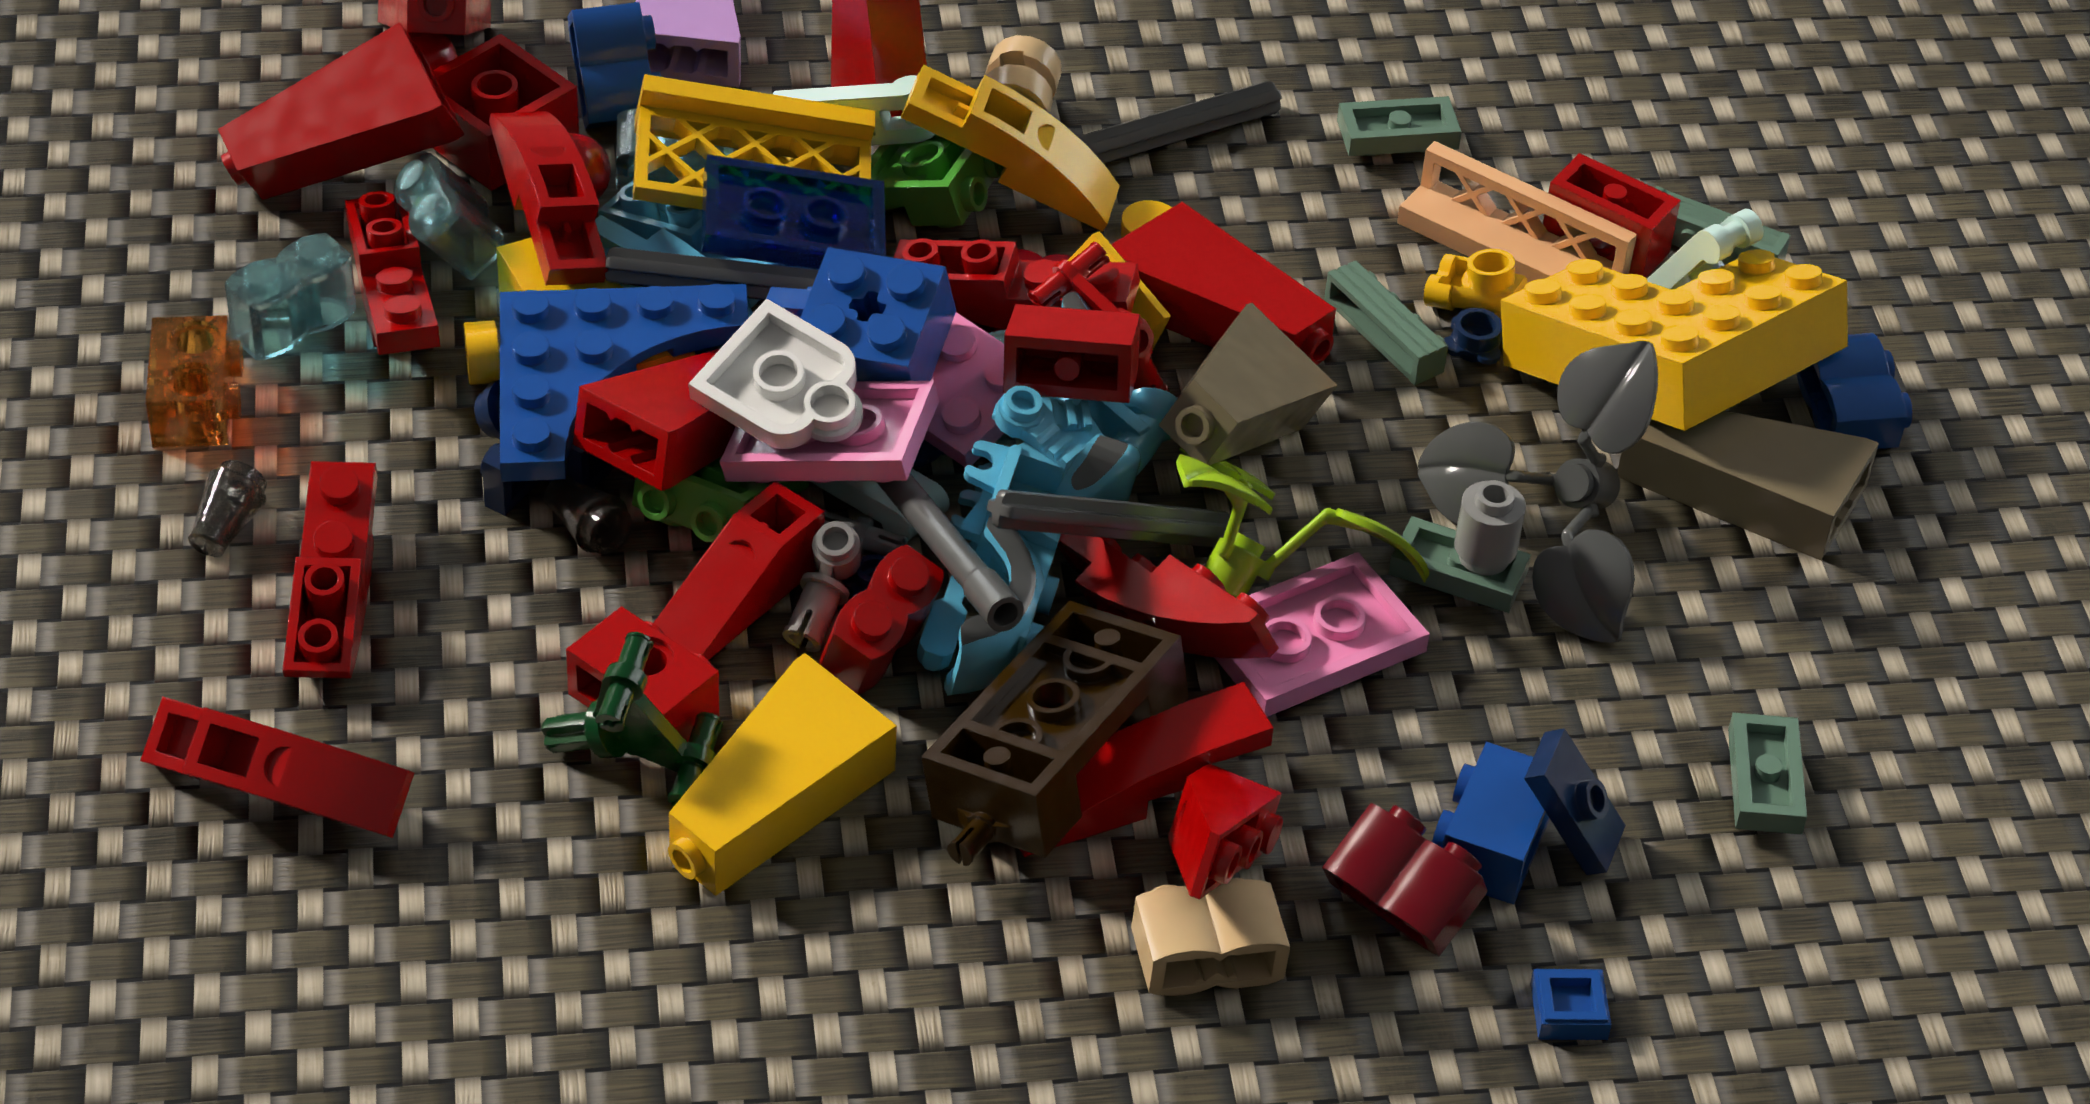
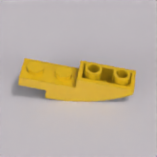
[901,64,1120,232]

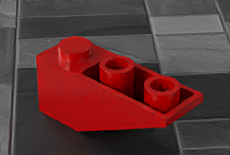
[654,481,825,660]
[1168,763,1283,900]

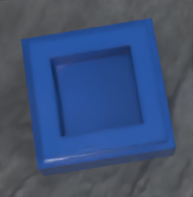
[1530,969,1611,1040]

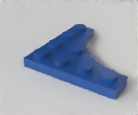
[500,284,749,482]

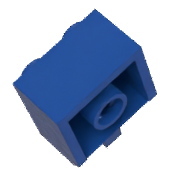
[766,247,956,382]

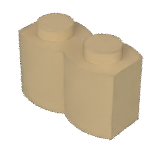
[1131,878,1290,996]

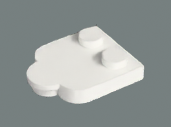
[688,299,863,449]

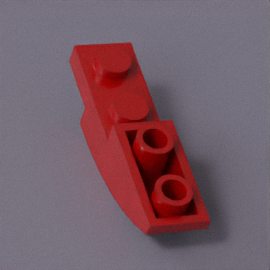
[489,111,608,286]
[345,191,441,355]
[893,238,1140,330]
[283,461,378,679]
[1057,534,1279,659]
[140,696,415,838]

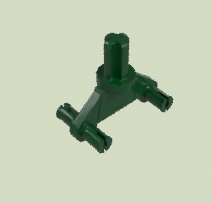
[541,632,724,807]

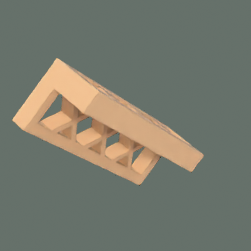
[1397,141,1637,283]

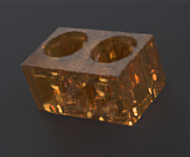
[146,315,244,448]

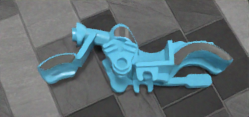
[917,291,1177,696]

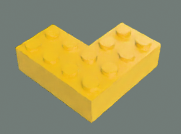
[1500,249,1848,431]

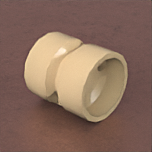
[985,35,1062,114]

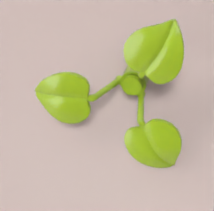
[1176,447,1430,598]

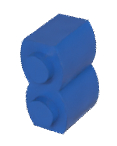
[567,2,662,129]
[1796,333,1913,449]

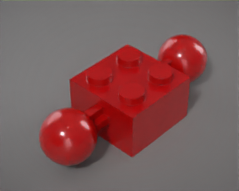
[408,32,611,199]

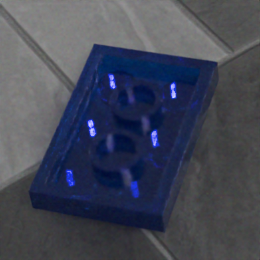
[701,155,886,269]

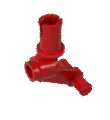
[1028,241,1170,392]

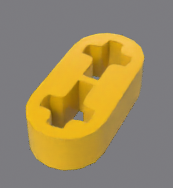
[463,320,500,385]

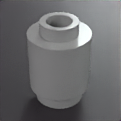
[1454,480,1526,575]

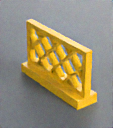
[632,74,875,235]

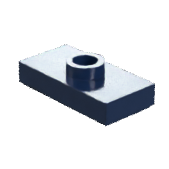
[1524,728,1626,875]

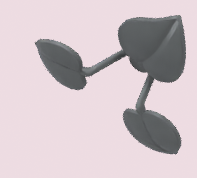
[1418,341,1658,643]

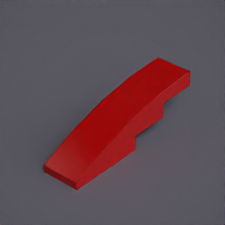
[1020,682,1274,857]

